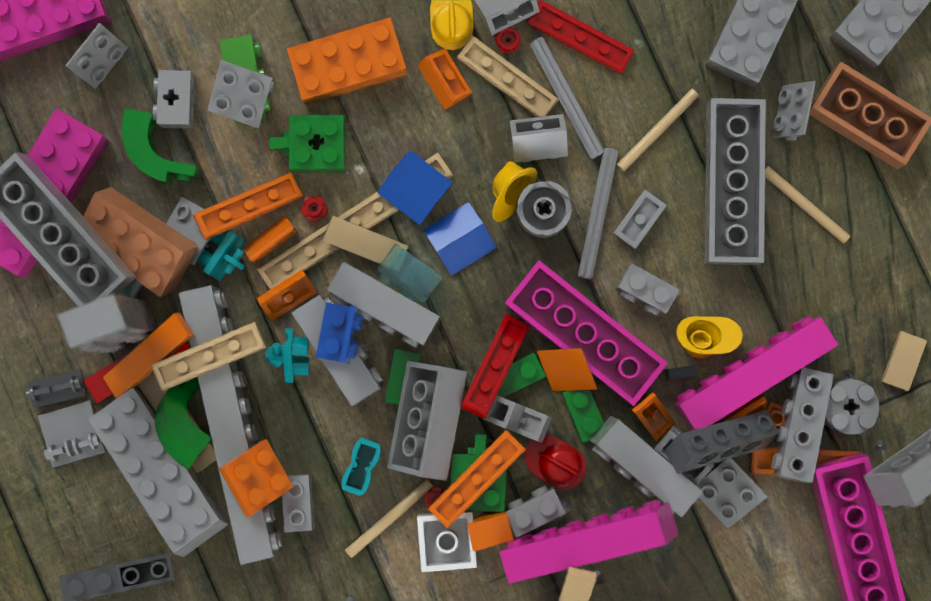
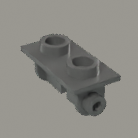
[25,370,86,408]

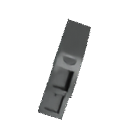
[59,553,175,601]

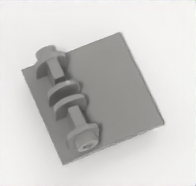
[65,23,128,89]
[207,60,274,128]
[772,81,816,141]
[166,197,212,266]
[38,400,105,468]
[697,458,768,529]

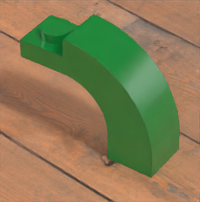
[122,108,200,185]
[155,377,212,470]

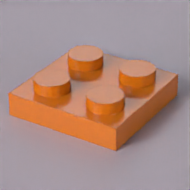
[218,439,293,517]

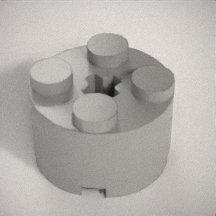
[516,181,572,238]
[824,379,879,435]

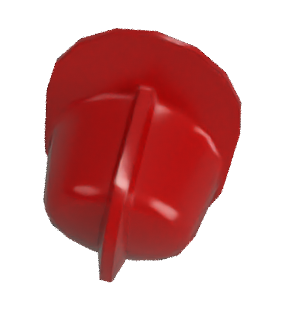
[524,435,587,489]

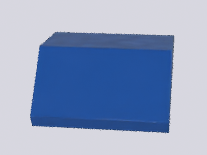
[377,150,453,226]
[423,202,497,276]

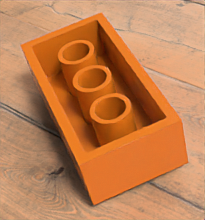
[287,17,407,106]

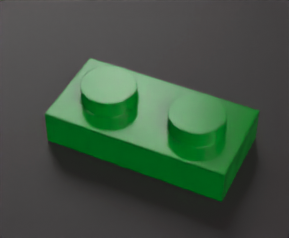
[497,353,546,398]
[562,390,604,443]

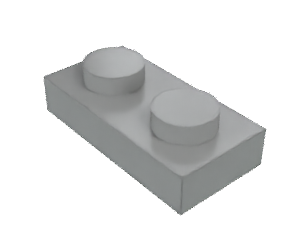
[613,190,667,250]

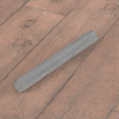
[530,37,604,159]
[578,148,618,280]

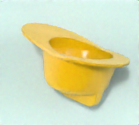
[430,0,473,50]
[492,161,538,222]
[676,316,743,359]

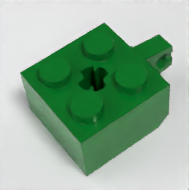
[269,115,346,173]
[450,433,507,512]

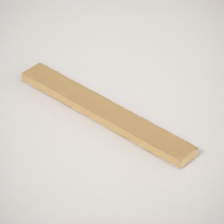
[257,153,453,289]

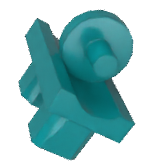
[197,230,246,281]
[265,328,310,383]

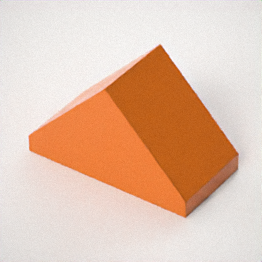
[629,392,677,442]
[467,511,513,551]

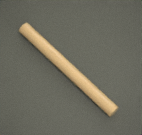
[616,89,699,172]
[765,166,850,244]
[345,479,434,558]

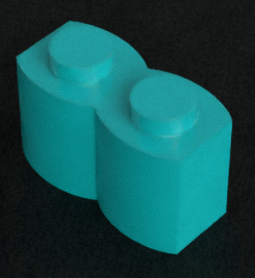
[342,437,382,496]

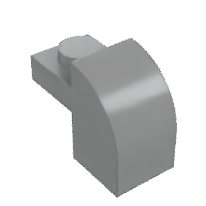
[484,395,552,443]

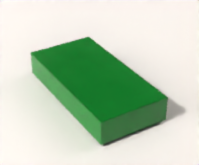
[385,349,421,405]

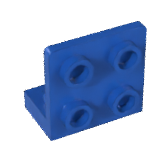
[316,302,363,364]

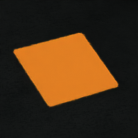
[537,348,597,391]

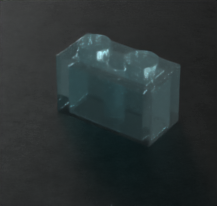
[377,243,443,303]

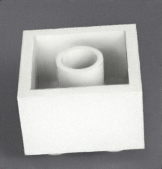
[417,510,477,572]

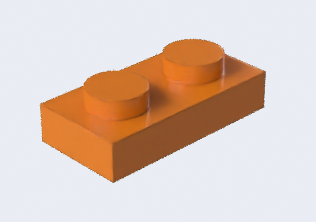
[256,270,318,321]

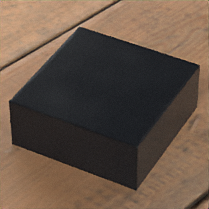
[665,365,697,380]

